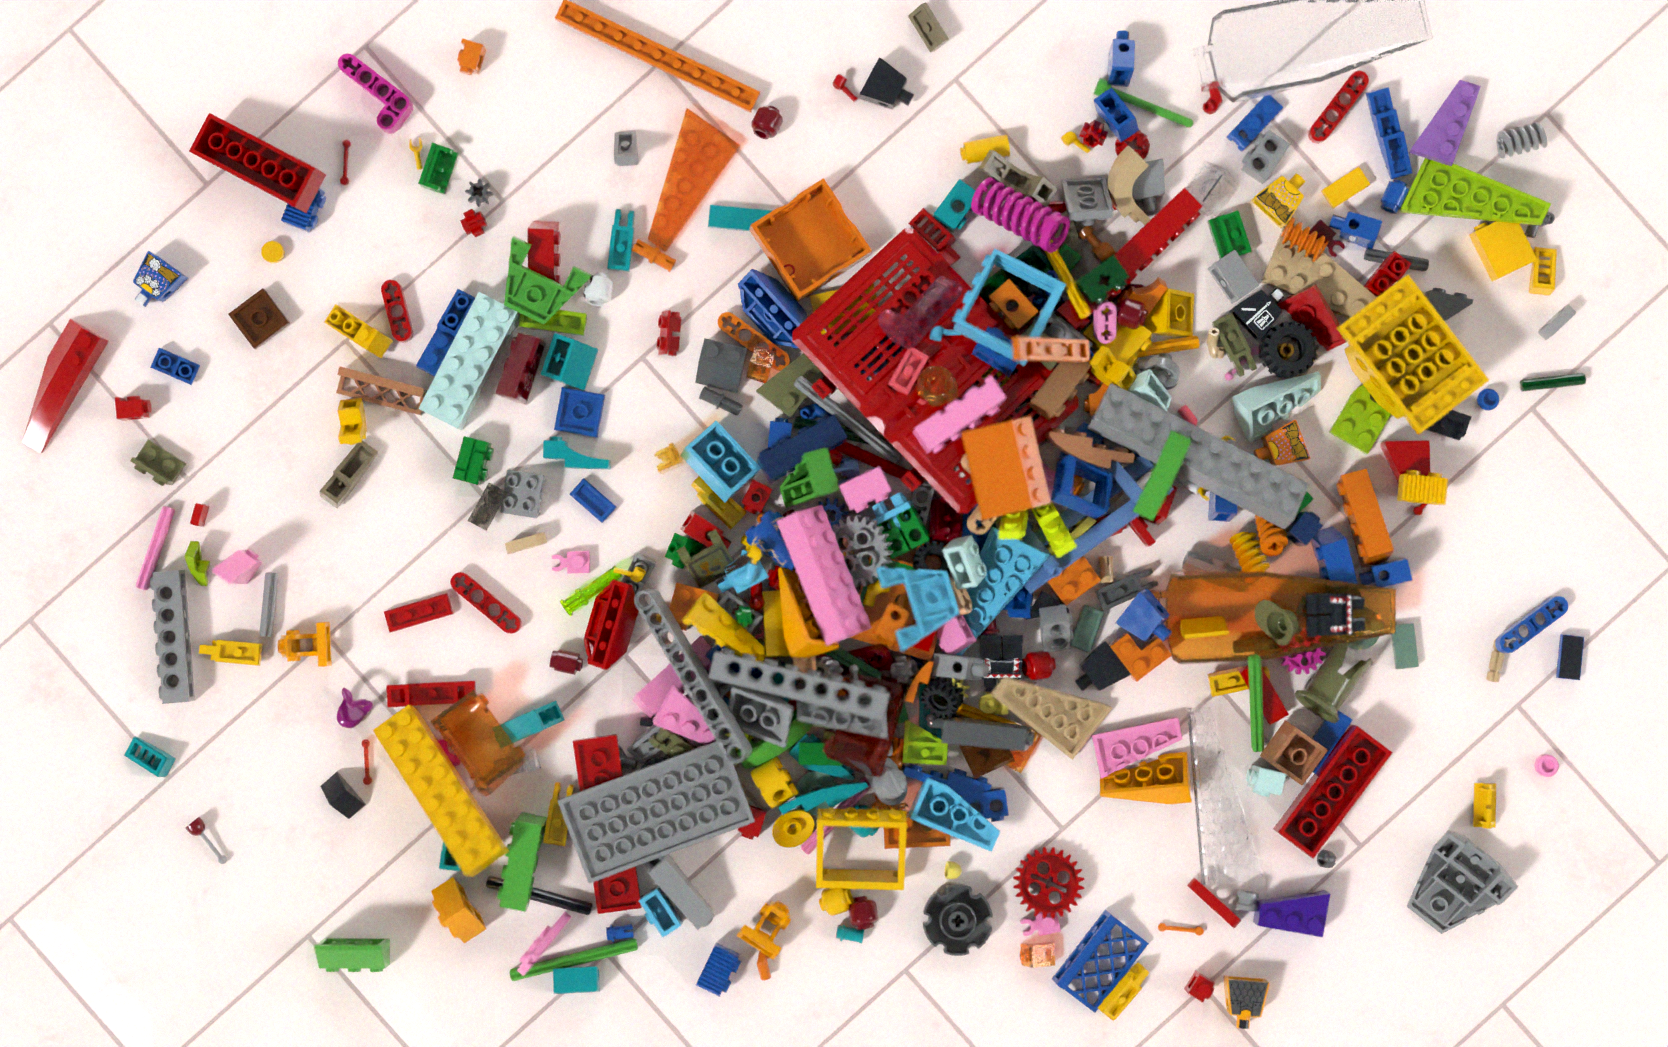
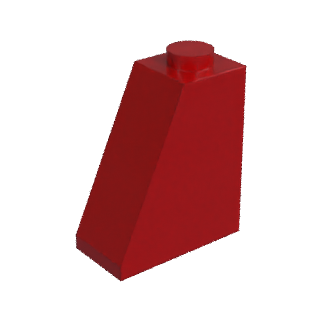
[1380,440,1430,484]

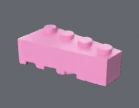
[912,376,1006,454]
[632,636,712,718]

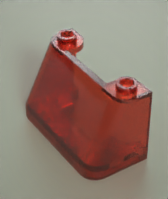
[823,672,904,778]

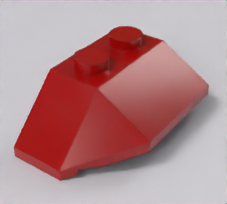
[584,580,639,670]

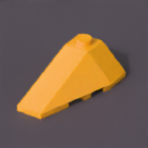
[778,567,839,658]
[1100,752,1192,804]

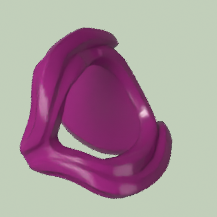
[337,688,373,728]

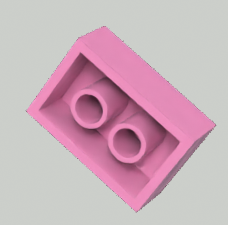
[839,466,891,514]

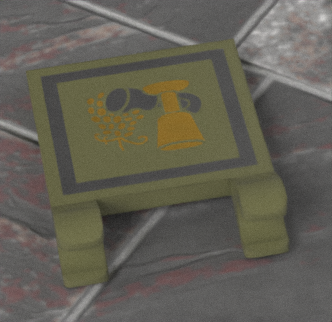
[677,529,734,588]

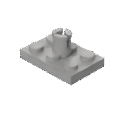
[1061,177,1114,226]

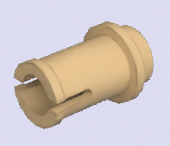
[1099,556,1115,583]

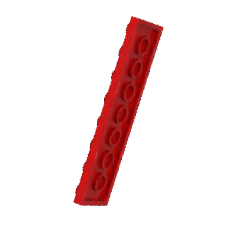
[573,734,642,914]

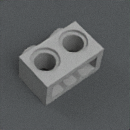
[1241,130,1291,184]
[1039,604,1074,653]

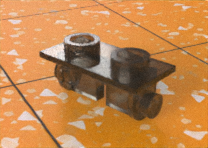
[468,483,508,531]

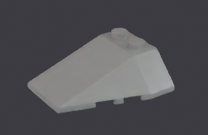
[1407,830,1518,934]

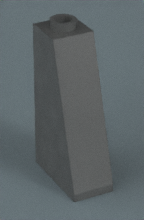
[941,716,1034,751]

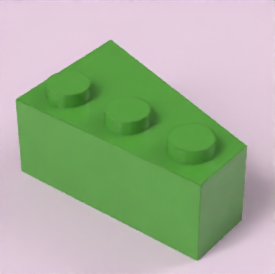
[780,448,839,508]

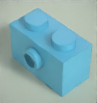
[639,886,683,938]

